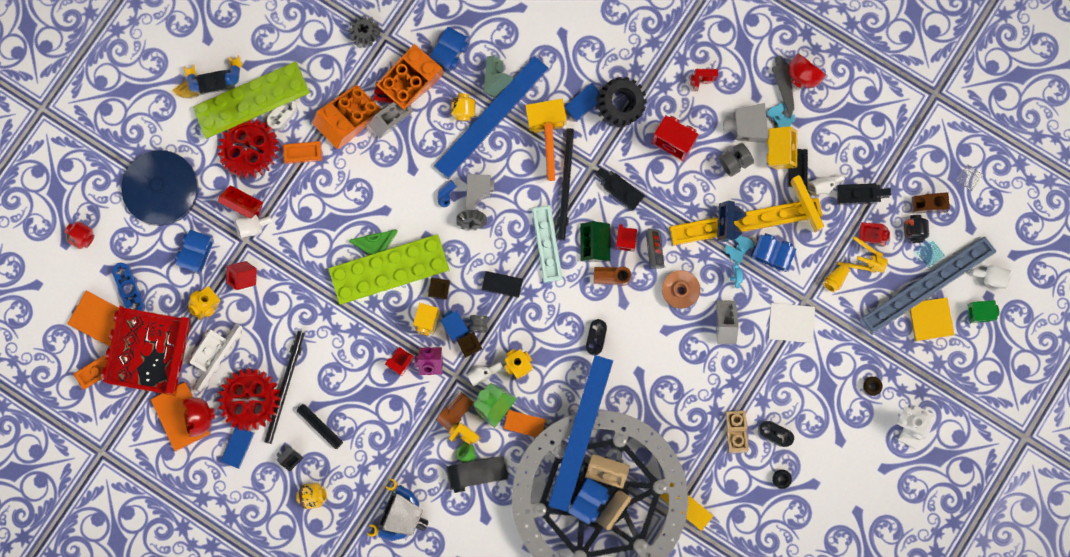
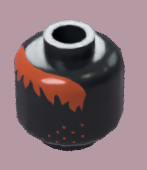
[903,215,930,243]

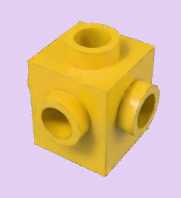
[188,286,221,320]
[504,349,533,381]

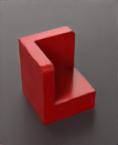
[615,224,637,252]
[226,261,257,290]
[385,347,415,376]

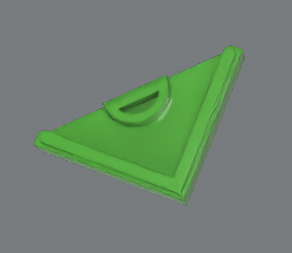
[349,229,398,255]

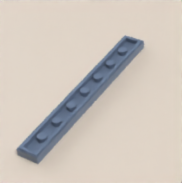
[860,236,997,335]

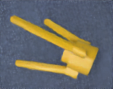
[837,236,888,273]

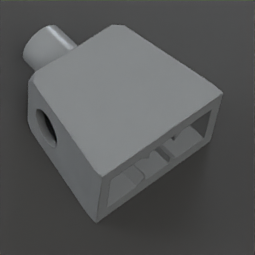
[723,103,768,143]

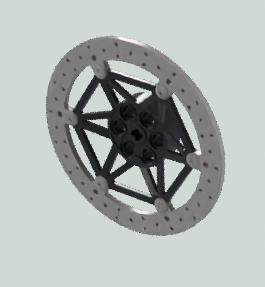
[512,410,688,557]

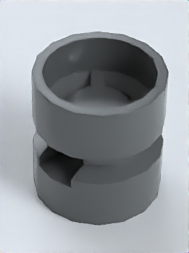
[718,142,754,177]

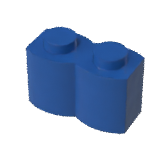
[430,27,469,72]
[175,230,214,275]
[751,233,797,272]
[568,478,609,524]

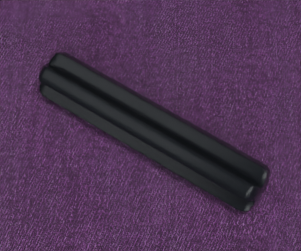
[297,404,343,449]

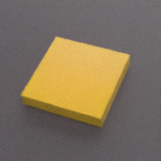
[909,297,955,342]

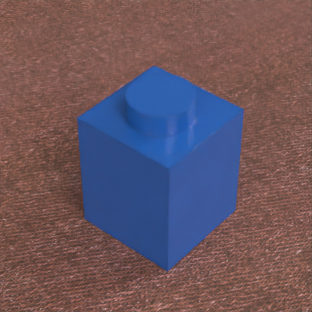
[440,310,469,342]

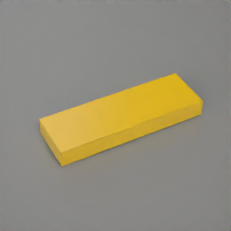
[790,175,824,233]
[660,483,713,531]

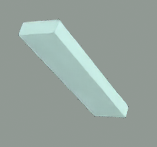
[532,205,563,283]

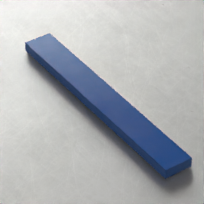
[434,56,549,179]
[548,355,614,512]

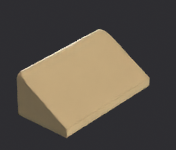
[585,454,629,489]
[597,490,631,530]

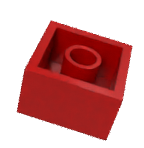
[652,115,699,162]

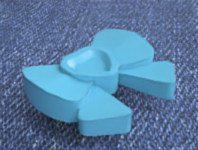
[766,103,795,128]
[725,235,754,264]
[730,262,743,289]

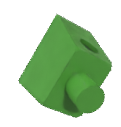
[473,383,517,428]

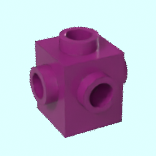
[415,347,443,375]

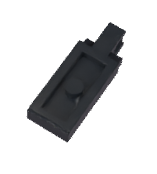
[596,168,645,212]
[837,183,891,205]

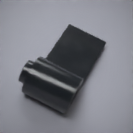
[446,456,508,493]

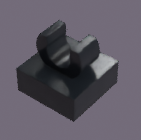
[276,445,303,472]

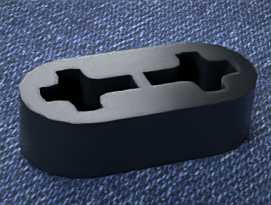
[586,319,607,356]
[758,421,794,447]

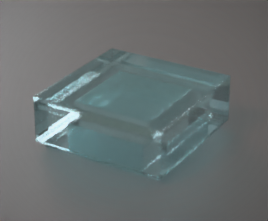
[917,241,945,268]

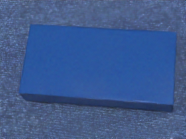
[564,83,599,122]
[221,426,255,469]

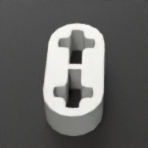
[267,101,298,131]

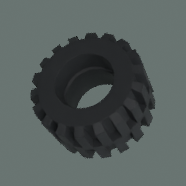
[595,77,647,127]

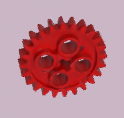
[217,119,280,179]
[217,368,281,432]

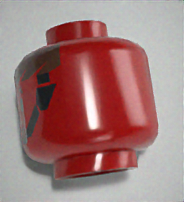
[64,221,95,249]

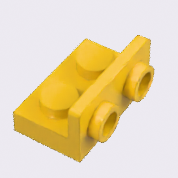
[448,423,482,444]

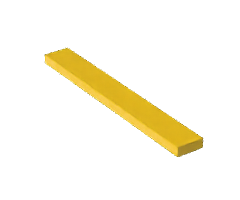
[669,198,823,246]

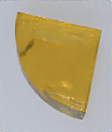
[172,80,199,99]

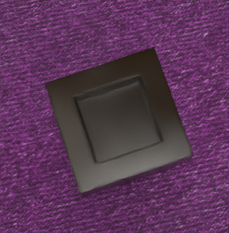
[428,277,451,300]
[457,332,483,358]

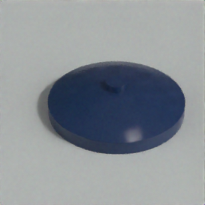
[121,150,199,226]

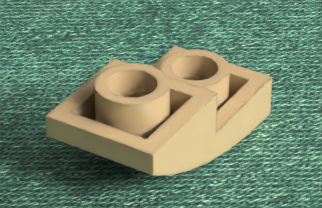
[726,411,749,453]

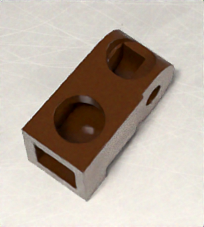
[912,192,950,214]

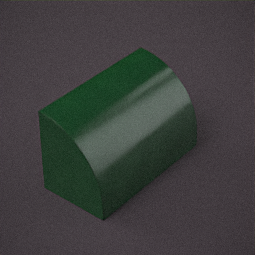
[580,221,610,262]

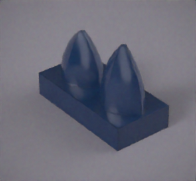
[717,201,747,242]

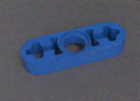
[112,263,145,311]

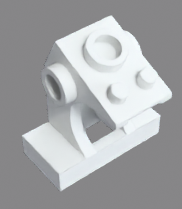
[897,405,934,449]

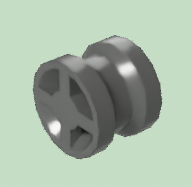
[469,315,489,333]

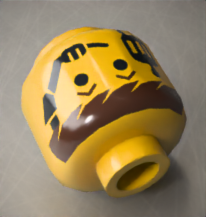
[451,93,476,121]
[296,482,327,509]

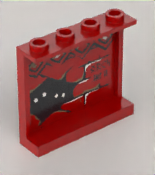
[101,306,191,396]

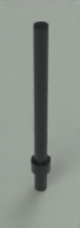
[557,128,574,241]
[264,331,305,444]

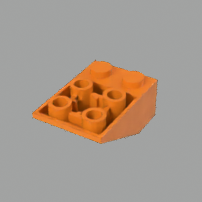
[376,44,444,110]
[312,85,382,150]

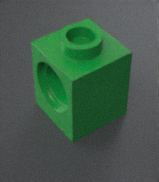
[967,300,1000,324]

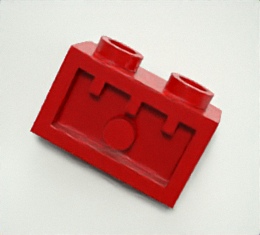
[218,185,263,219]

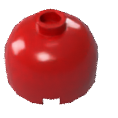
[788,53,827,89]
[183,397,215,437]

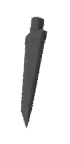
[772,56,794,119]

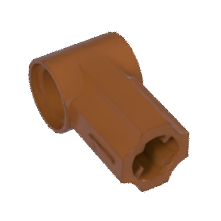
[594,266,632,286]
[436,392,474,432]

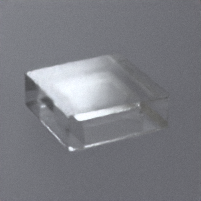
[956,164,983,191]

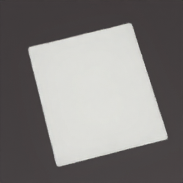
[769,303,815,343]

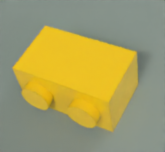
[526,99,567,133]
[766,126,797,170]
[413,302,441,336]

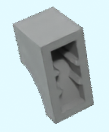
[368,102,413,139]
[466,174,494,210]
[716,300,739,344]

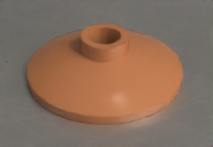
[662,270,700,309]

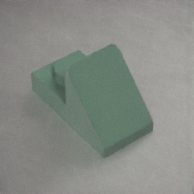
[483,56,513,98]

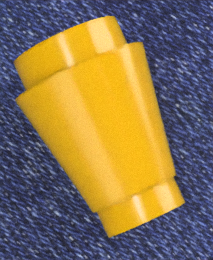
[823,264,850,293]

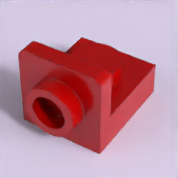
[690,69,718,91]
[859,222,890,246]

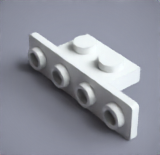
[188,323,243,392]

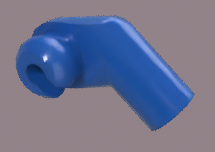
[438,180,457,207]

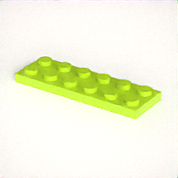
[193,61,310,139]
[328,234,450,305]

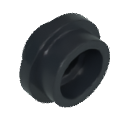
[772,469,792,489]

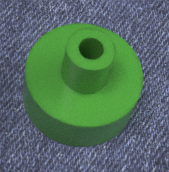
[456,442,477,463]

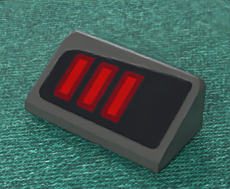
[646,229,664,269]

